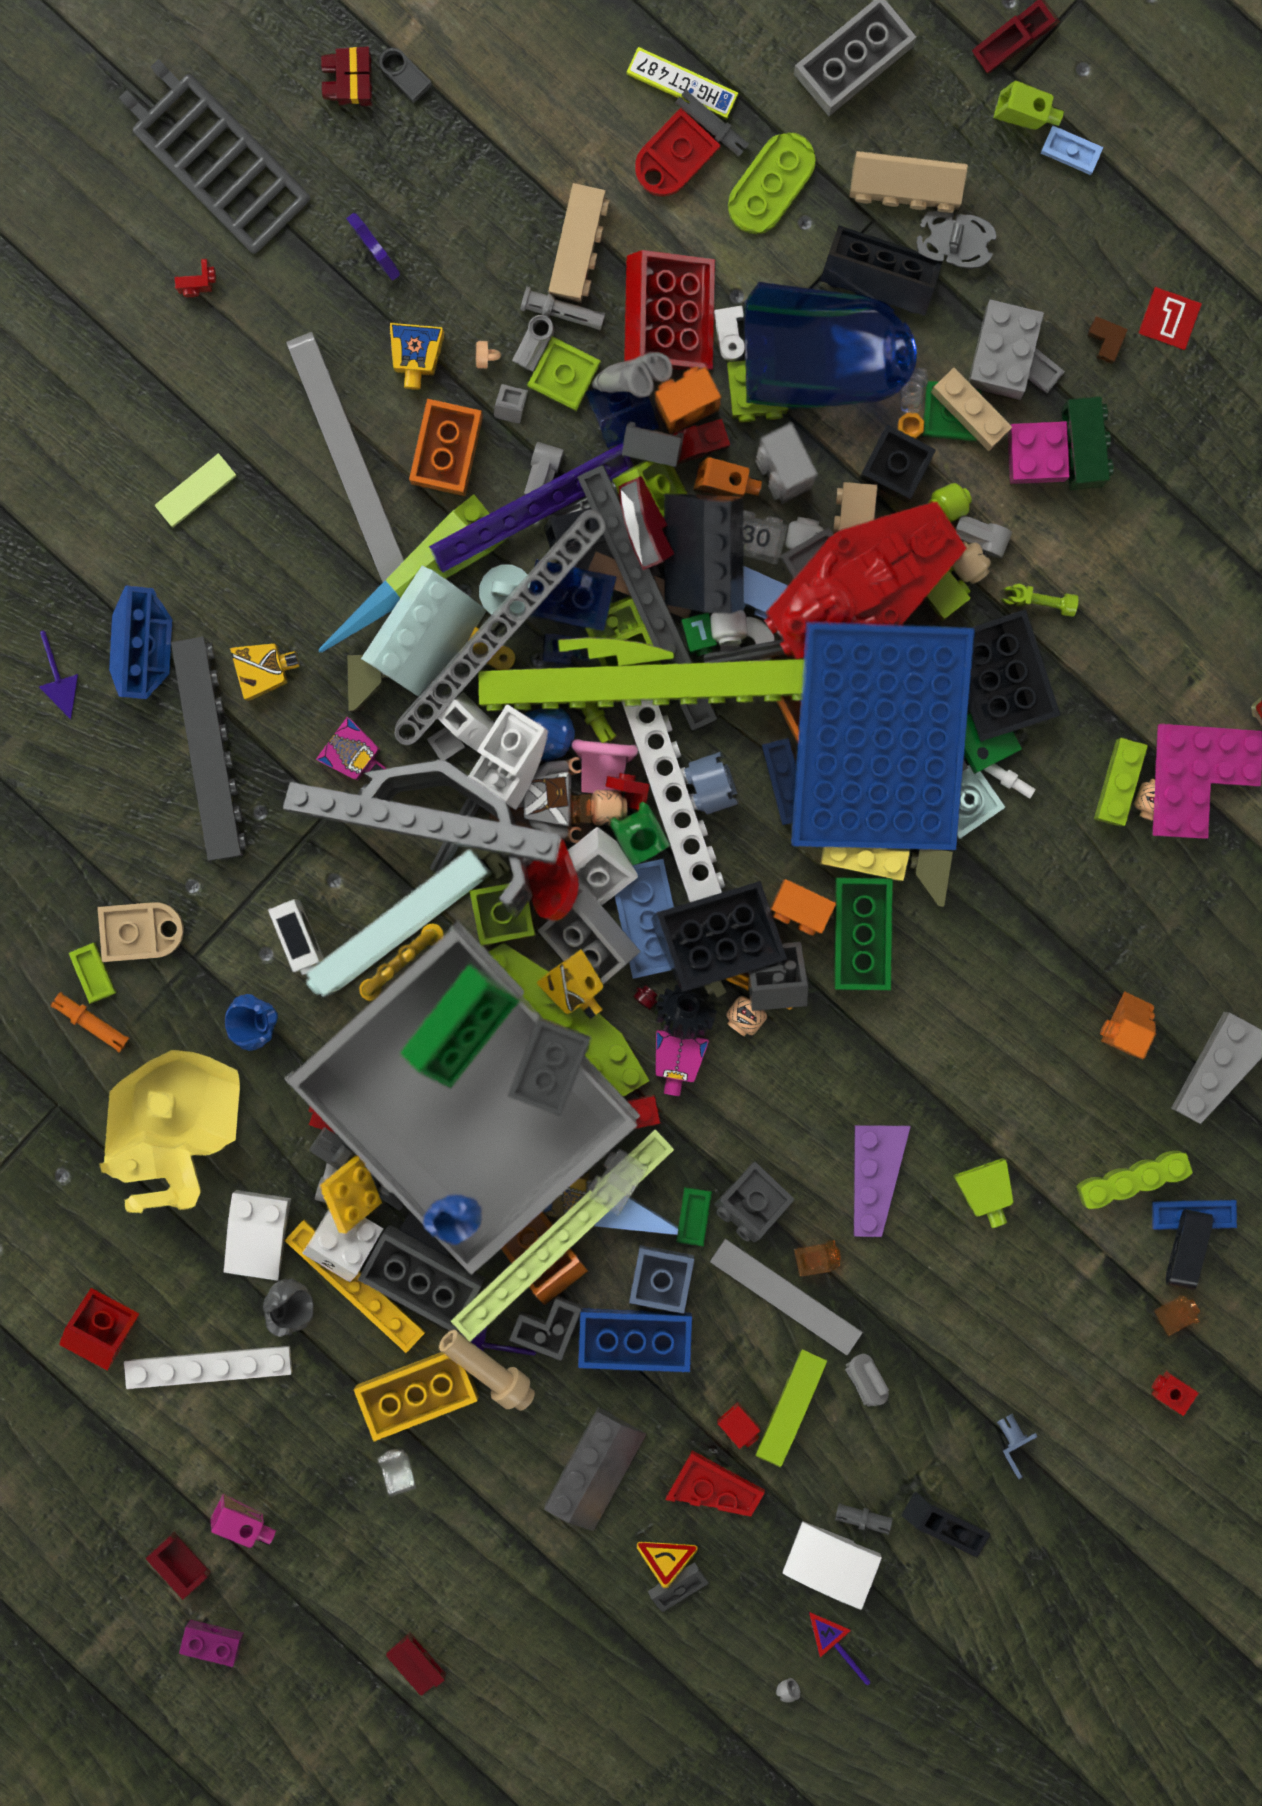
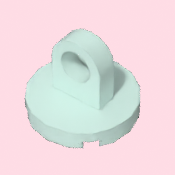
[479,565,534,615]

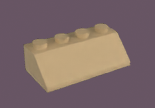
[849,151,968,213]

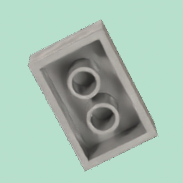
[968,300,1044,400]
[538,889,641,984]

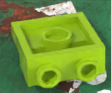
[727,358,788,422]

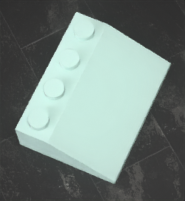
[361,566,487,697]

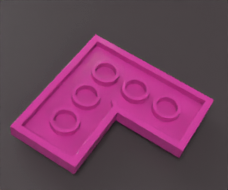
[1153,724,1262,839]

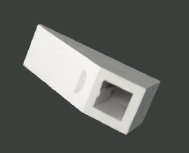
[437,692,494,755]

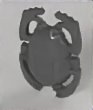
[916,211,996,269]

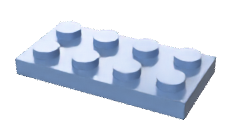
[615,859,674,979]

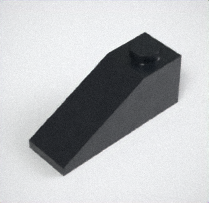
[901,1492,991,1557]

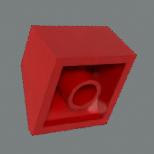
[59,1288,139,1371]

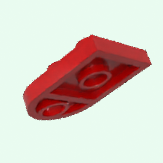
[635,108,721,197]
[526,839,579,921]

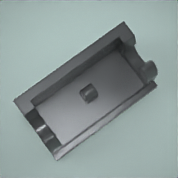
[622,422,684,467]

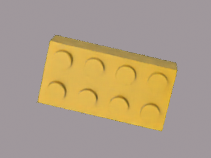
[354,1352,479,1441]

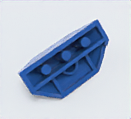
[109,586,172,699]

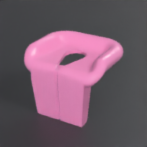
[571,739,638,793]

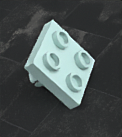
[957,765,1005,839]

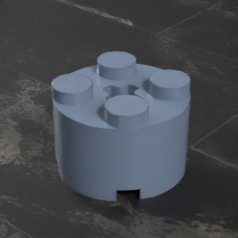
[684,752,739,815]

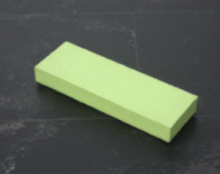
[154,453,237,528]

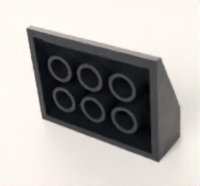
[664,493,744,614]
[968,609,1061,742]
[651,881,787,992]

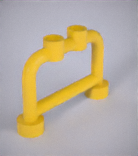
[359,924,444,1001]

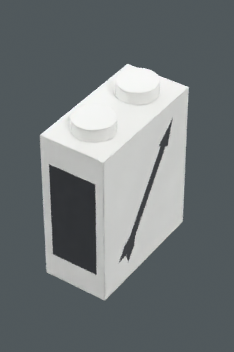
[268,899,324,975]

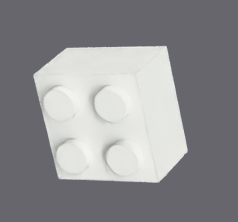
[302,1209,383,1282]

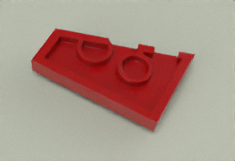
[665,1450,765,1516]

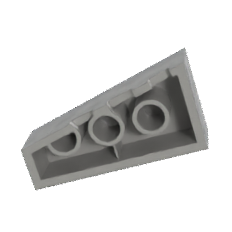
[1171,1012,1262,1124]

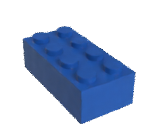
[578,1308,692,1372]

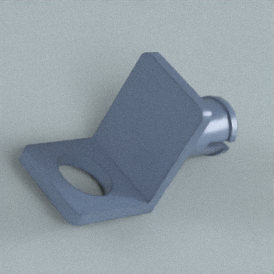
[997,1413,1038,1479]

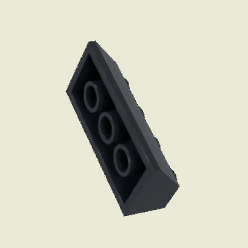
[820,225,942,315]

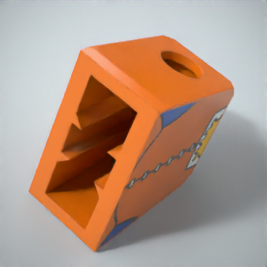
[693,457,762,497]

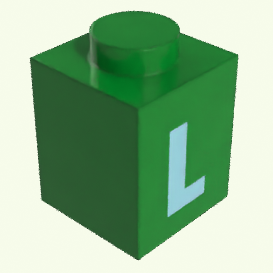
[681,613,717,657]

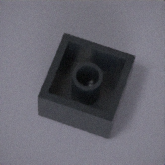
[859,424,936,503]

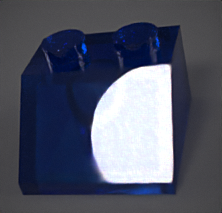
[586,389,659,448]

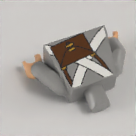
[508,757,582,843]

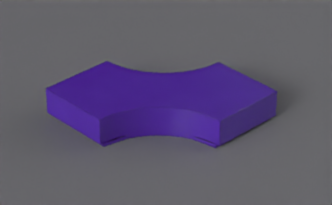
[346,213,400,281]

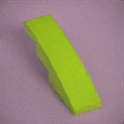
[755,1350,827,1467]

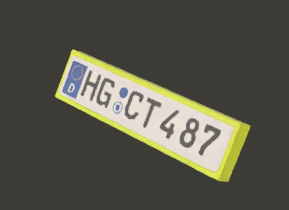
[627,47,738,120]

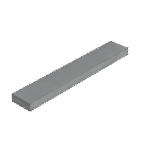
[710,1238,863,1355]

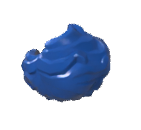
[524,707,575,762]
[225,994,278,1051]
[423,1194,482,1245]

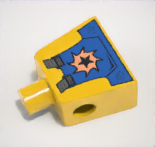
[390,323,444,390]

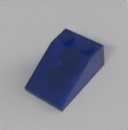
[525,559,617,631]

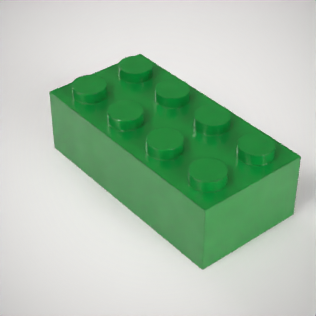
[833,878,892,990]

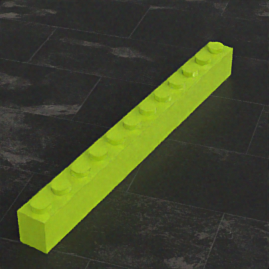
[478,660,804,711]

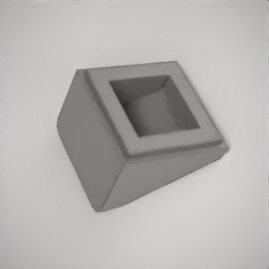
[494,384,528,423]

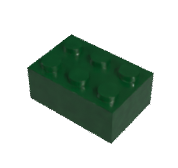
[1061,396,1114,491]

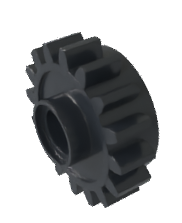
[655,985,717,1040]

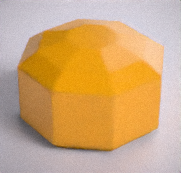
[897,413,924,439]

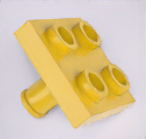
[319,1155,382,1233]

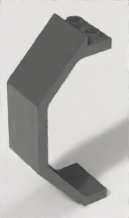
[358,760,533,918]

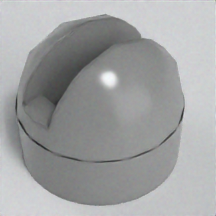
[776,1678,800,1703]

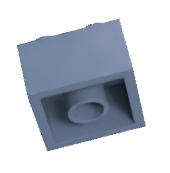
[629,1245,694,1313]

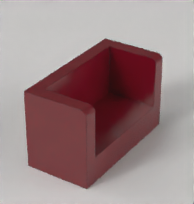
[146,1531,211,1600]

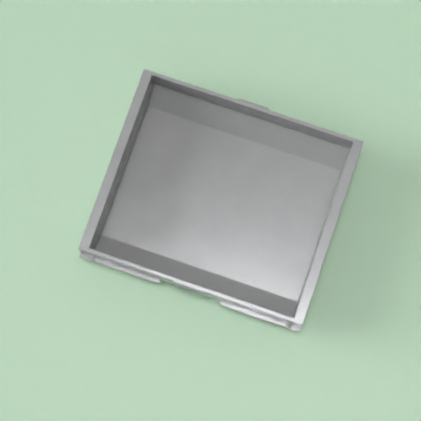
[285,920,640,1275]

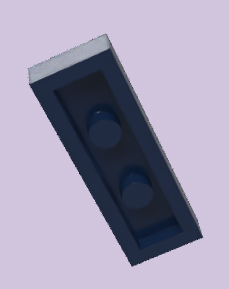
[762,738,796,825]

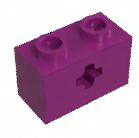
[179,1620,244,1667]

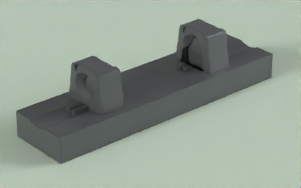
[309,1127,404,1211]

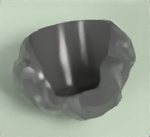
[263,1279,314,1337]

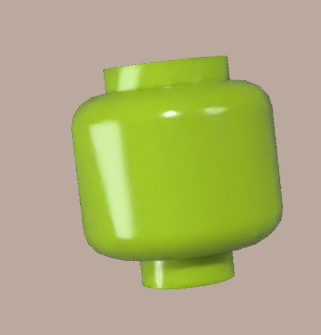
[928,483,972,523]

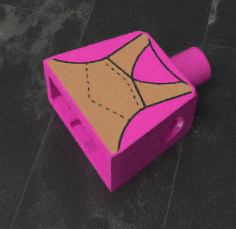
[211,1494,276,1548]

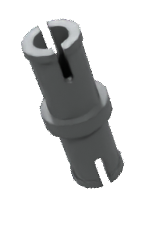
[835,1503,893,1535]

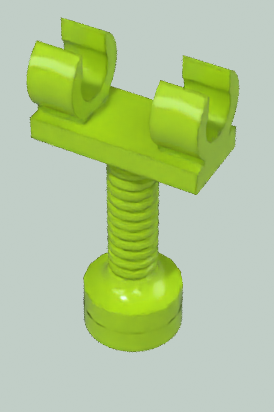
[1001,584,1078,617]

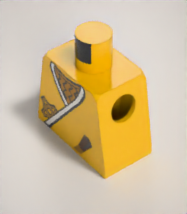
[230,644,300,701]
[536,949,603,1019]

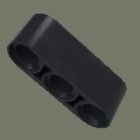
[1166,1209,1213,1290]

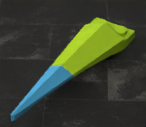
[319,494,509,652]

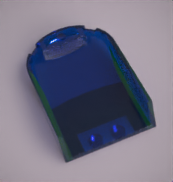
[744,282,917,408]

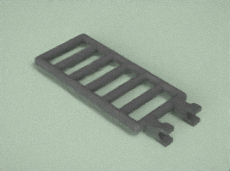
[119,59,311,254]

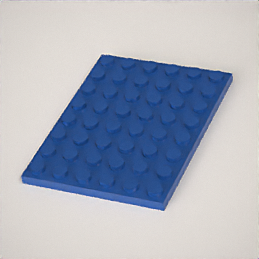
[791,622,974,850]

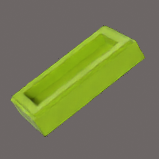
[69,942,116,1004]

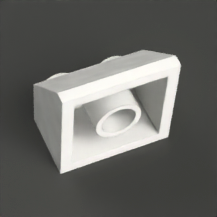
[568,827,638,906]

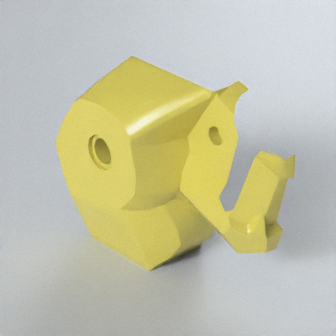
[100,1050,240,1213]

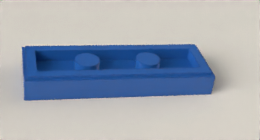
[1152,1200,1237,1230]

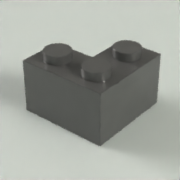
[748,942,808,1011]
[509,1295,582,1361]

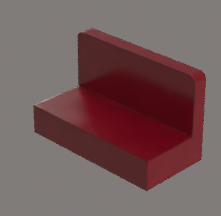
[386,1632,446,1695]

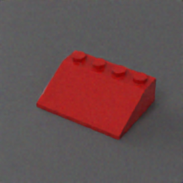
[624,250,715,370]

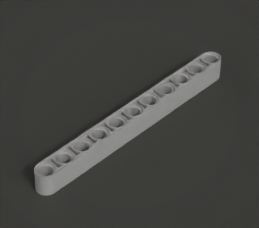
[286,332,404,582]
[395,509,605,745]

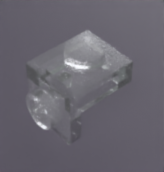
[377,1449,417,1497]

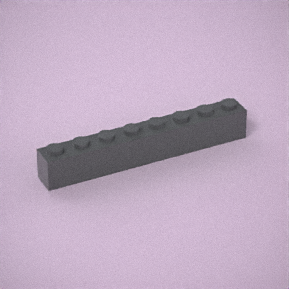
[171,637,247,861]

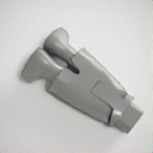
[592,353,672,397]

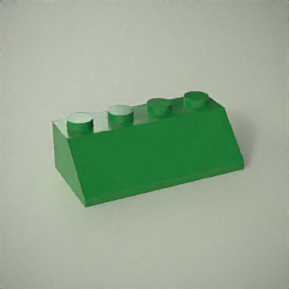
[400,964,520,1089]

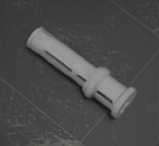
[520,286,605,330]

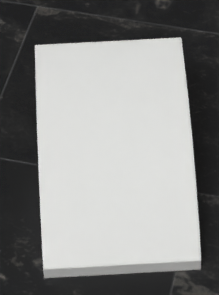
[468,705,548,809]
[782,1521,882,1610]

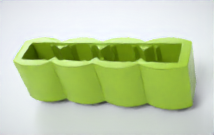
[1076,1151,1193,1209]

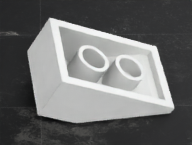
[224,1190,291,1281]

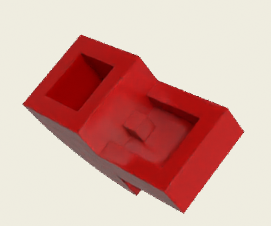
[673,419,730,465]

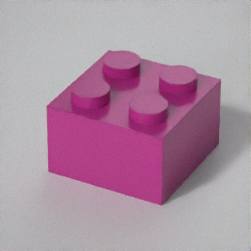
[1008,422,1069,484]

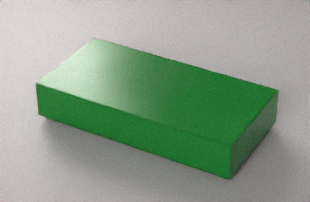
[676,1187,712,1246]

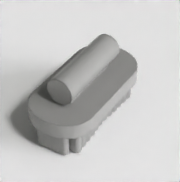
[845,1354,889,1406]

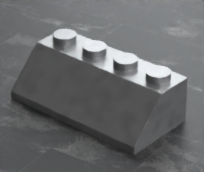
[544,1407,646,1531]

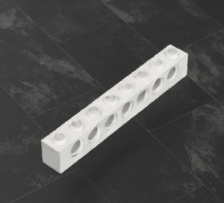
[622,701,726,902]

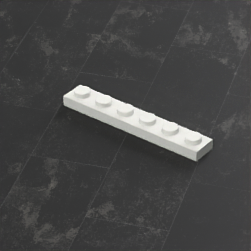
[124,1346,292,1389]

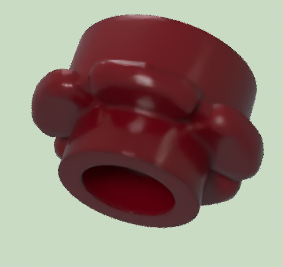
[633,986,658,1010]

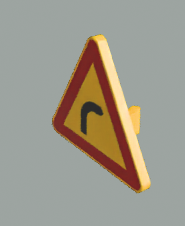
[637,1542,697,1588]

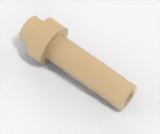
[439,1330,535,1411]

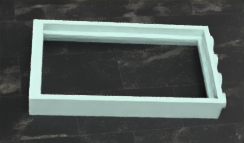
[306,849,492,996]

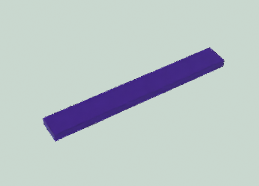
[429,443,634,573]

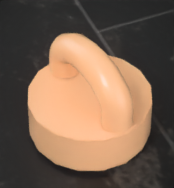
[476,341,501,369]

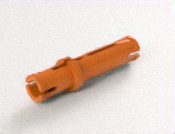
[51,992,130,1053]

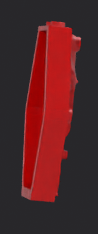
[764,501,967,659]

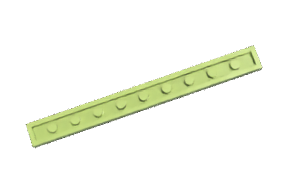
[451,1130,674,1342]

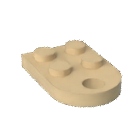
[98,902,184,962]

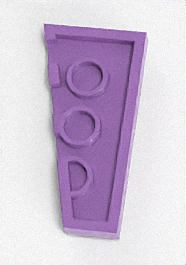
[854,1125,911,1237]

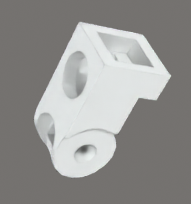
[714,306,745,362]

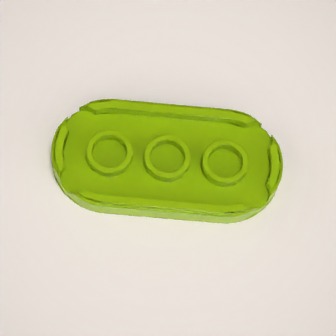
[728,133,815,234]

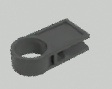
[379,48,432,103]

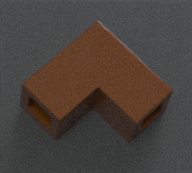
[1087,316,1128,364]

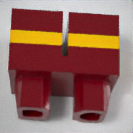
[321,46,372,106]

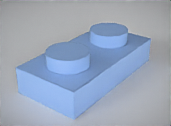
[1041,126,1103,175]

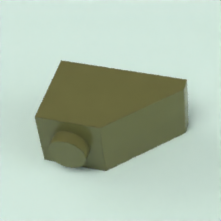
[347,655,388,712]
[910,849,953,907]

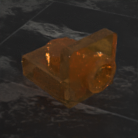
[571,795,591,824]
[794,1240,841,1277]
[1154,1295,1200,1336]

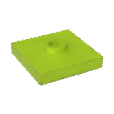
[527,336,601,412]

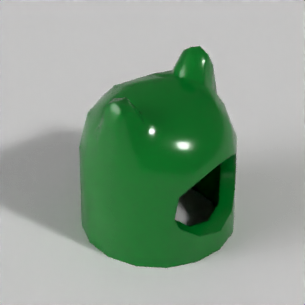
[610,802,670,865]

